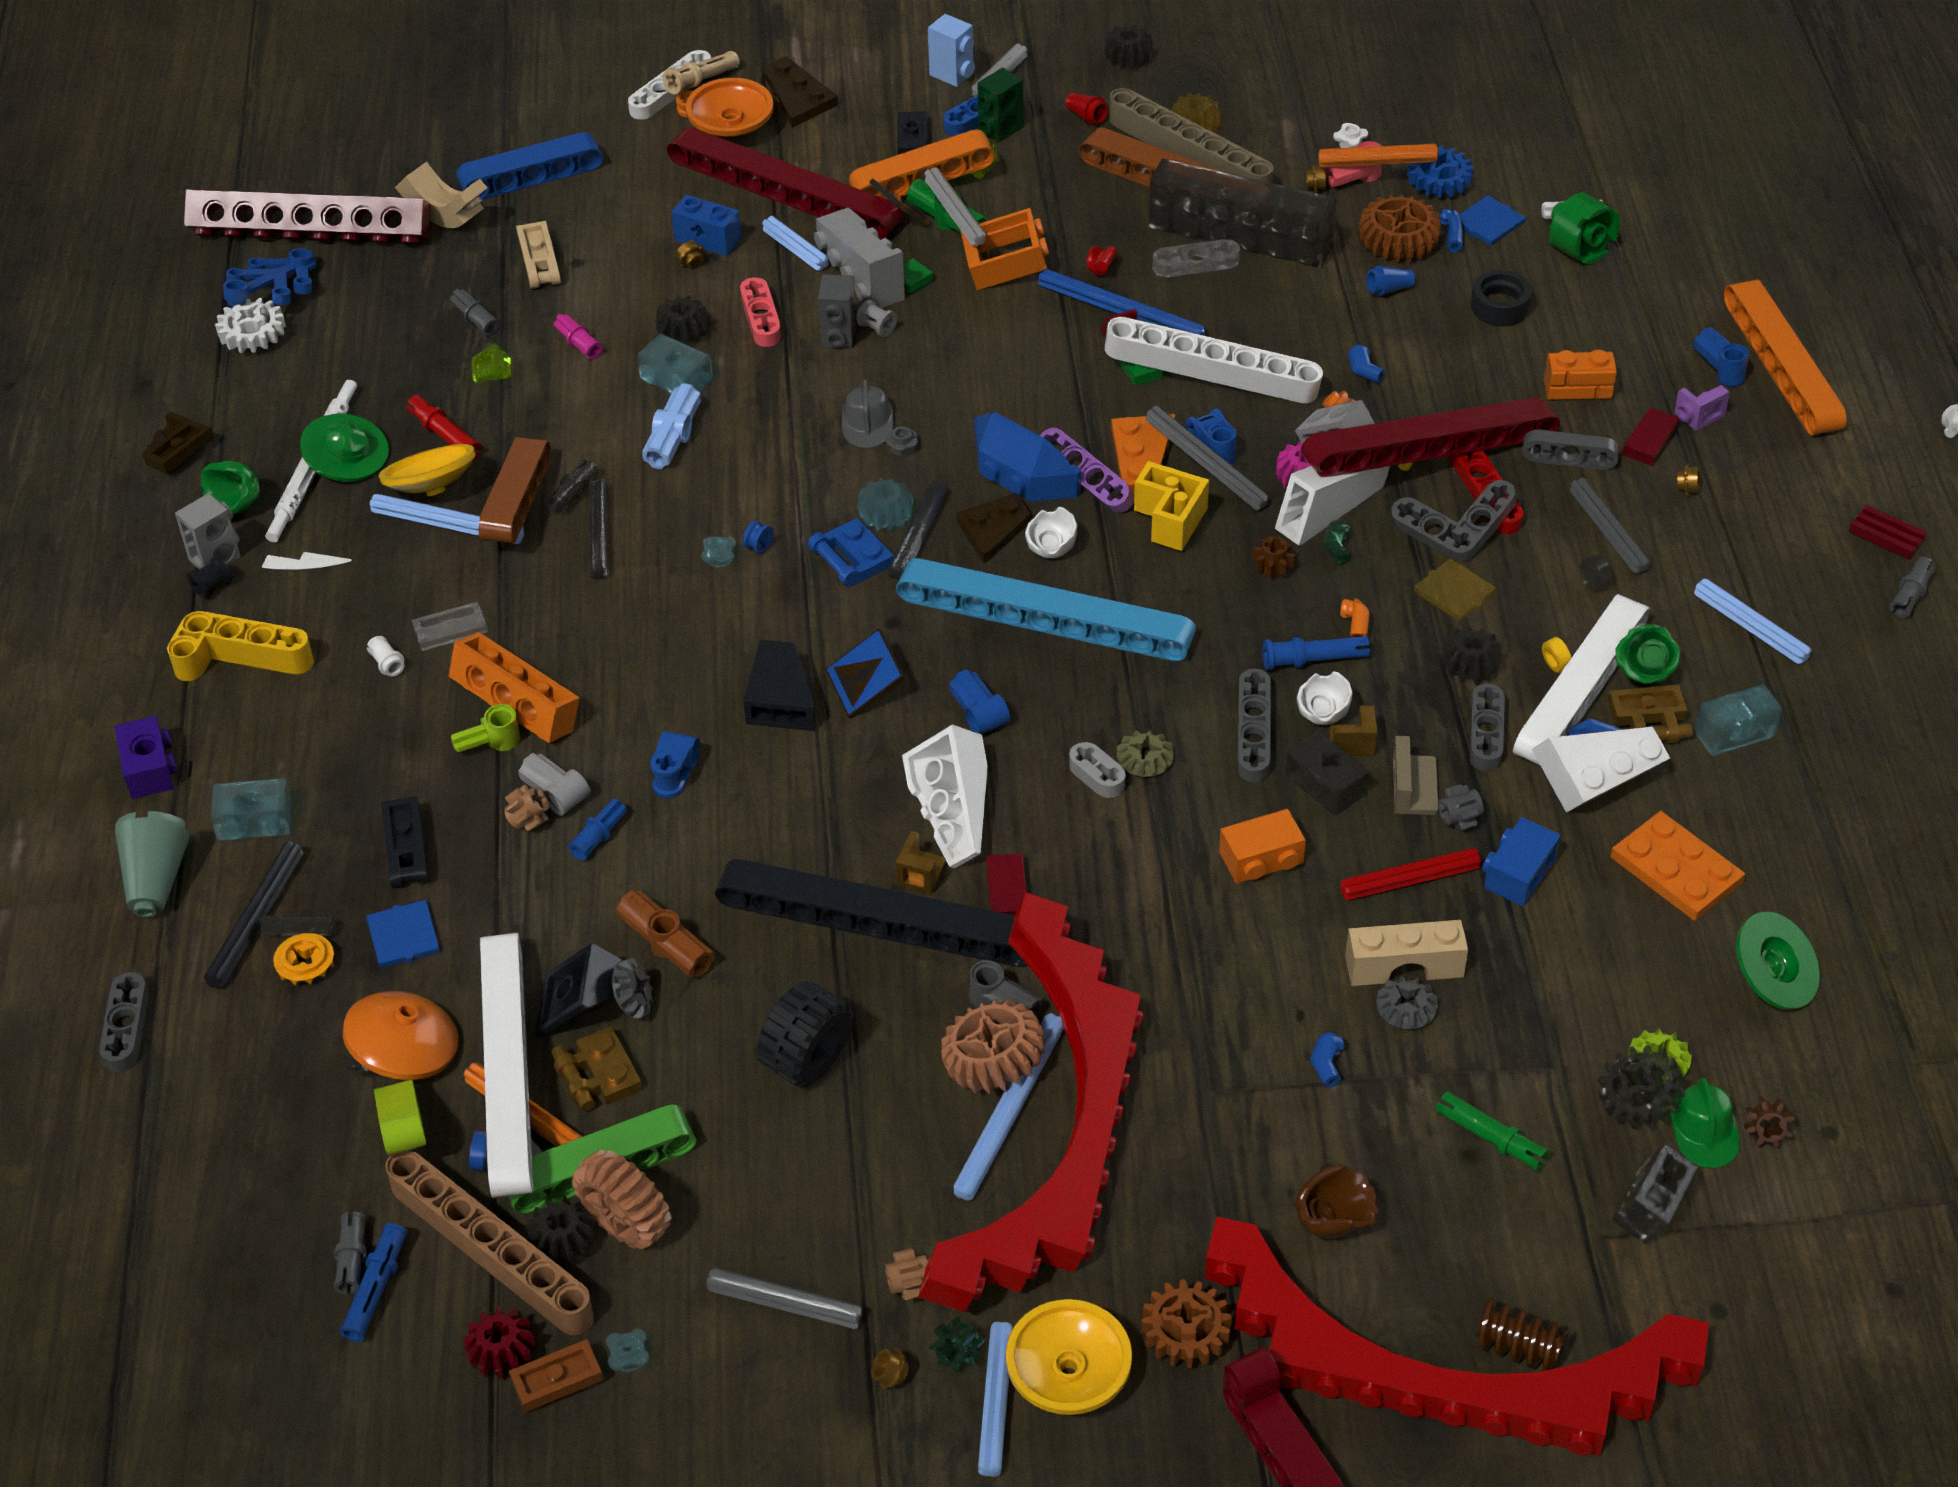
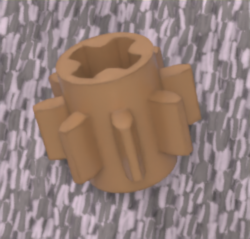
[504,785,549,832]
[885,1248,927,1301]

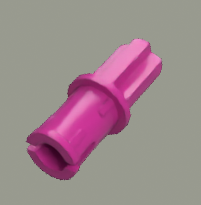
[553,314,603,360]

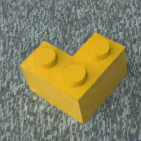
[1134,461,1209,551]

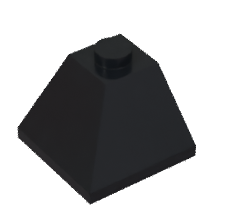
[535,943,622,1038]

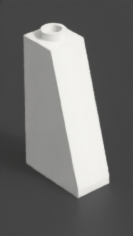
[1275,466,1390,545]

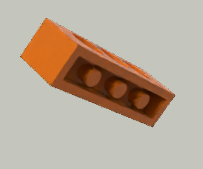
[449,632,580,743]

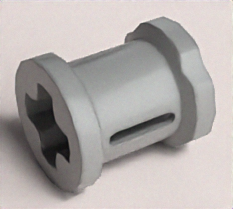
[856,299,897,338]

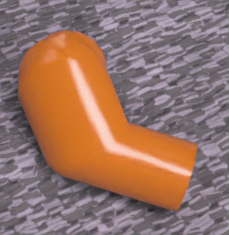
[1340,598,1370,638]

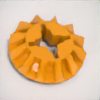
[273,933,335,986]

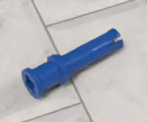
[1262,635,1370,670]

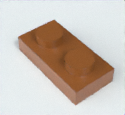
[509,1339,603,1413]

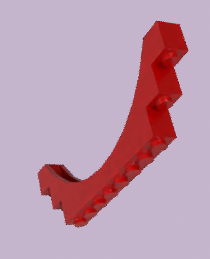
[918,892,1143,1312]
[1205,1217,1709,1456]

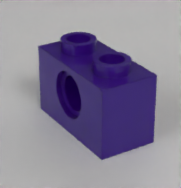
[114,715,178,799]

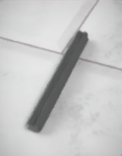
[1146,405,1269,511]

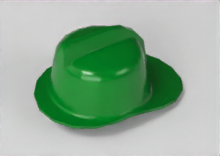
[1670,1078,1739,1169]

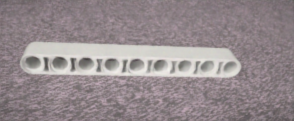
[480,932,533,1198]

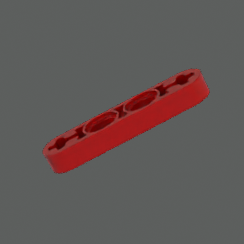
[1449,450,1524,534]

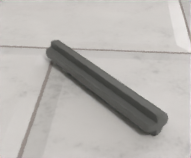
[1570,477,1650,574]
[706,1268,863,1329]

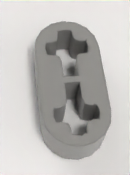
[1069,742,1126,798]

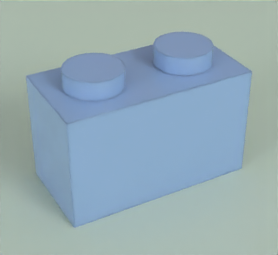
[928,14,975,87]

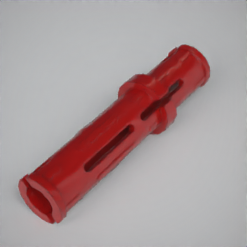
[406,394,482,460]

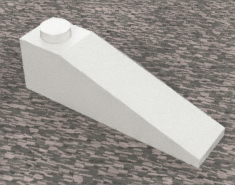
[902,725,988,869]

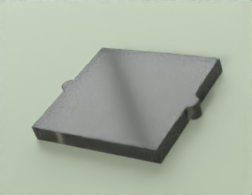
[869,178,931,226]

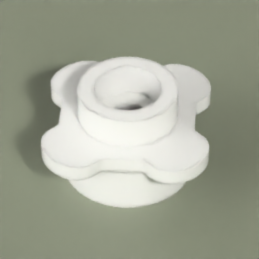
[1333,123,1368,148]
[1941,404,1958,438]

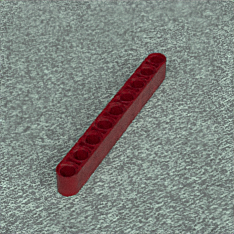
[666,127,904,240]
[1301,397,1560,477]

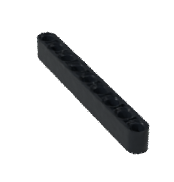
[715,859,1028,967]

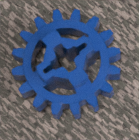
[1407,146,1473,198]

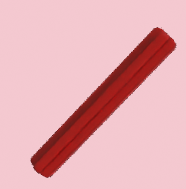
[1340,848,1481,900]

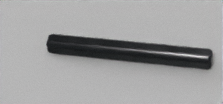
[204,841,303,989]

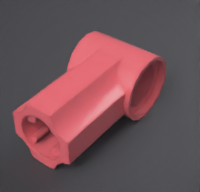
[1324,141,1382,188]

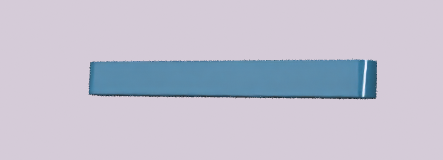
[896,558,1196,661]

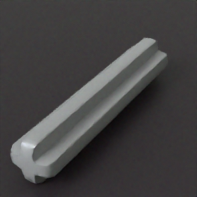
[972,44,1027,97]

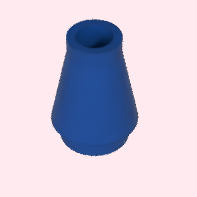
[1366,265,1415,296]

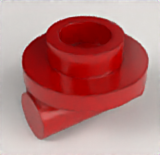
[1086,246,1117,277]

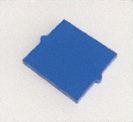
[1460,195,1526,246]
[366,900,440,968]

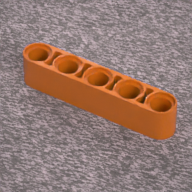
[849,130,995,200]

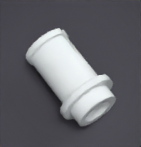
[367,636,405,677]

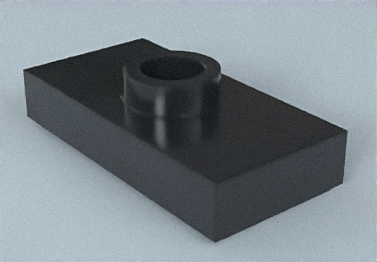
[897,111,927,155]

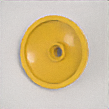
[379,444,476,496]
[1006,1299,1132,1415]

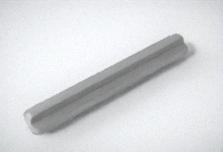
[924,167,986,247]

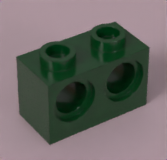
[977,67,1024,143]

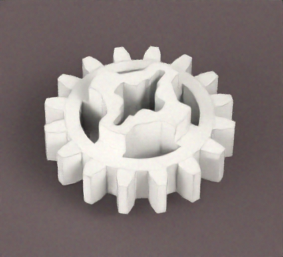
[215,298,286,353]

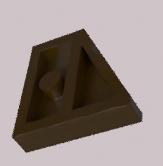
[142,412,215,474]

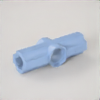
[642,383,701,469]

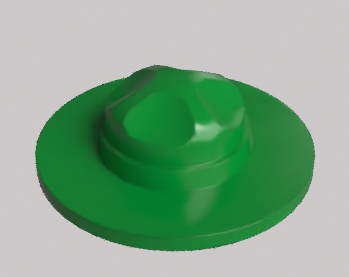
[300,414,389,482]
[1736,912,1820,1010]

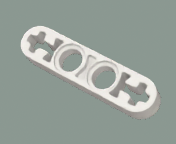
[628,50,711,119]

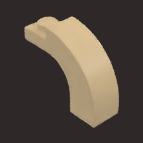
[395,162,487,228]

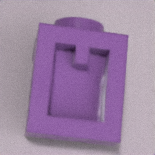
[1675,385,1730,431]

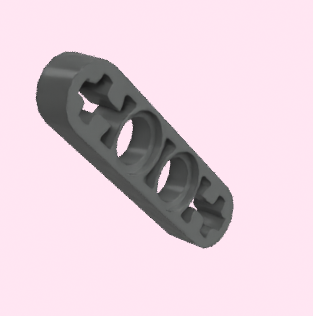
[1237,668,1271,783]

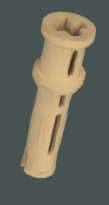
[663,51,740,95]

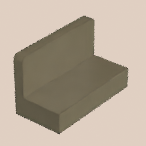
[1392,736,1438,815]

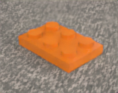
[1610,811,1746,921]

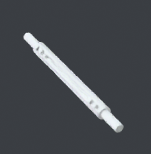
[265,380,357,542]

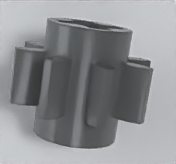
[1438,784,1484,831]

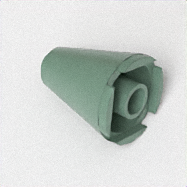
[115,811,190,918]

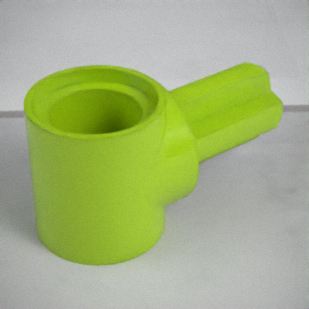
[451,704,521,752]

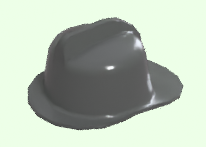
[842,379,893,449]

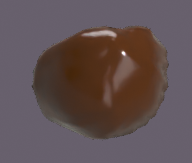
[1295,1164,1379,1239]

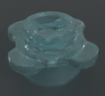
[701,536,736,567]
[606,1329,649,1372]

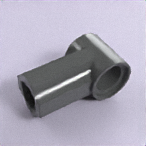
[968,960,1043,1016]

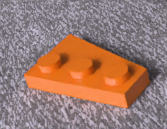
[1111,414,1175,492]

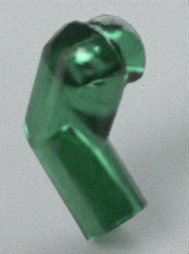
[1322,519,1351,565]

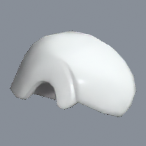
[1025,507,1077,558]
[1296,671,1352,725]

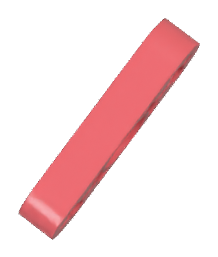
[740,277,781,347]

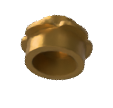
[1305,165,1326,194]
[676,240,705,269]
[1677,464,1700,497]
[871,1348,909,1389]

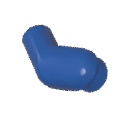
[1439,209,1463,253]

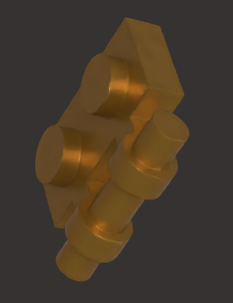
[1608,684,1693,743]
[551,1026,643,1111]

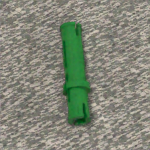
[1436,1091,1550,1172]

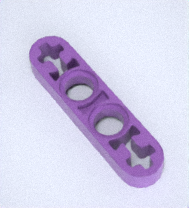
[1040,428,1134,513]

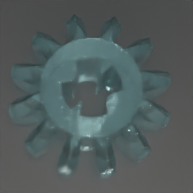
[857,477,913,531]

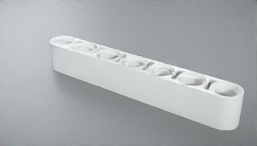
[1104,317,1323,404]
[1513,594,1650,765]

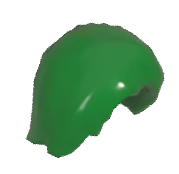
[201,461,260,515]
[1615,623,1681,684]

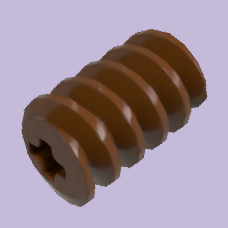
[1476,1297,1570,1371]

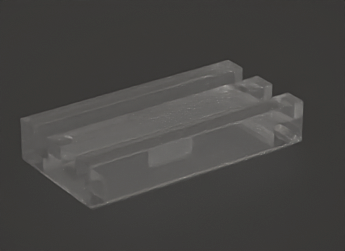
[412,602,488,651]

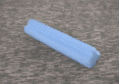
[762,216,829,271]

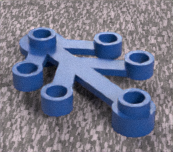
[223,248,317,306]

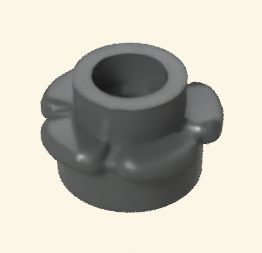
[886,426,918,456]

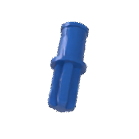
[567,799,627,861]

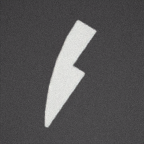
[262,552,352,570]

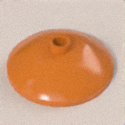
[686,78,774,137]
[342,991,459,1080]

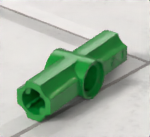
[907,178,989,233]

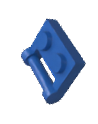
[807,518,895,587]

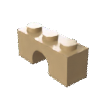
[1345,920,1468,986]

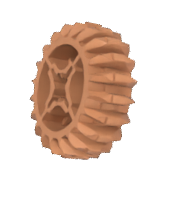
[941,998,1045,1095]
[572,1149,672,1250]

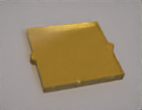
[1414,558,1496,621]

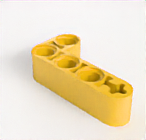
[167,611,314,681]

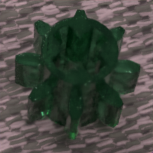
[929,1316,985,1372]

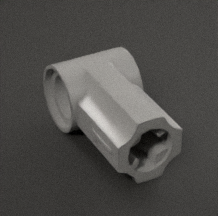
[518,753,591,816]

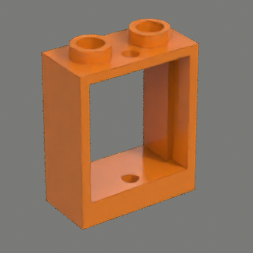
[961,208,1050,290]

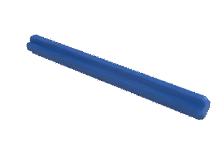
[1038,269,1206,336]

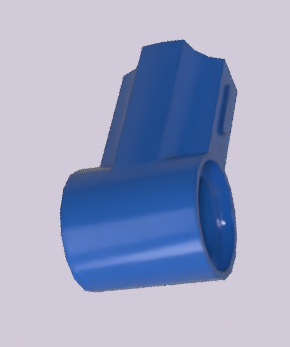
[1693,327,1749,386]
[949,669,1010,735]

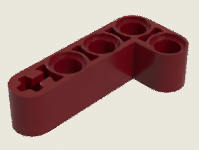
[1222,1347,1344,1487]

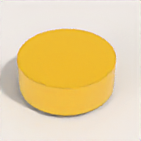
[1542,637,1572,673]

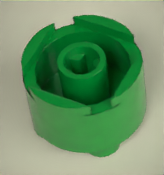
[1549,192,1621,264]

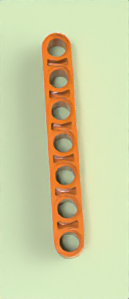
[1724,279,1847,436]

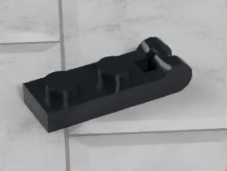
[381,796,429,888]

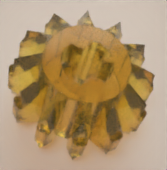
[1171,92,1221,133]

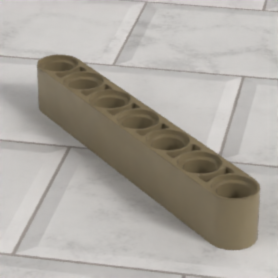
[1109,88,1274,195]

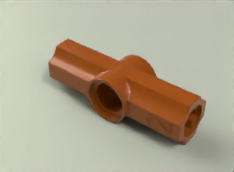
[616,890,715,978]

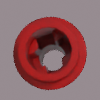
[1065,93,1108,125]

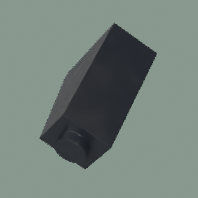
[743,640,816,731]

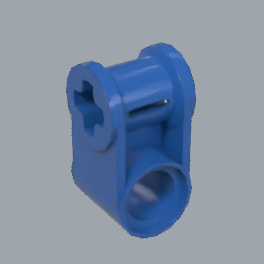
[1185,408,1237,465]
[650,731,700,798]

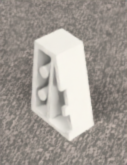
[1532,727,1670,813]

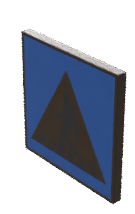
[825,628,905,719]

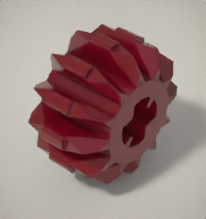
[463,1306,536,1380]

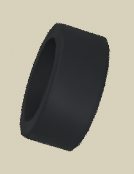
[1470,270,1532,326]

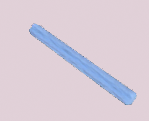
[953,1013,1064,1201]

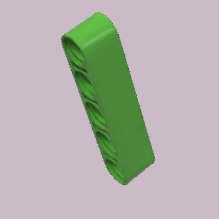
[508,1105,697,1214]

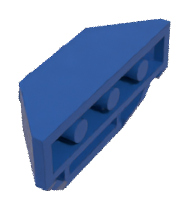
[974,412,1081,502]

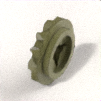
[1117,729,1174,777]

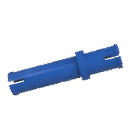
[339,1223,409,1342]

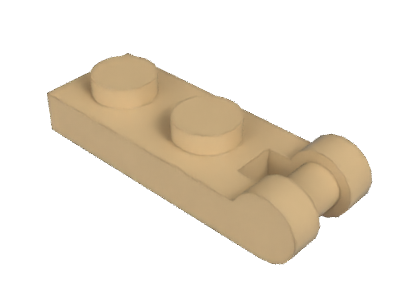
[516,221,561,289]

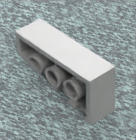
[814,208,905,308]

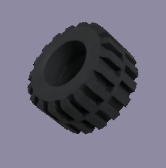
[756,980,853,1088]

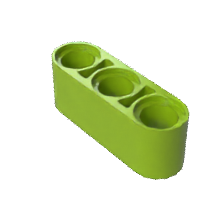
[374,1079,427,1156]

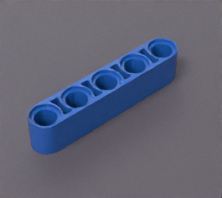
[456,132,603,200]

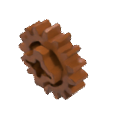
[1141,1279,1232,1368]

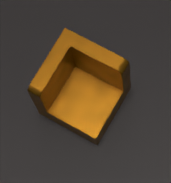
[1329,706,1377,756]
[896,831,946,894]

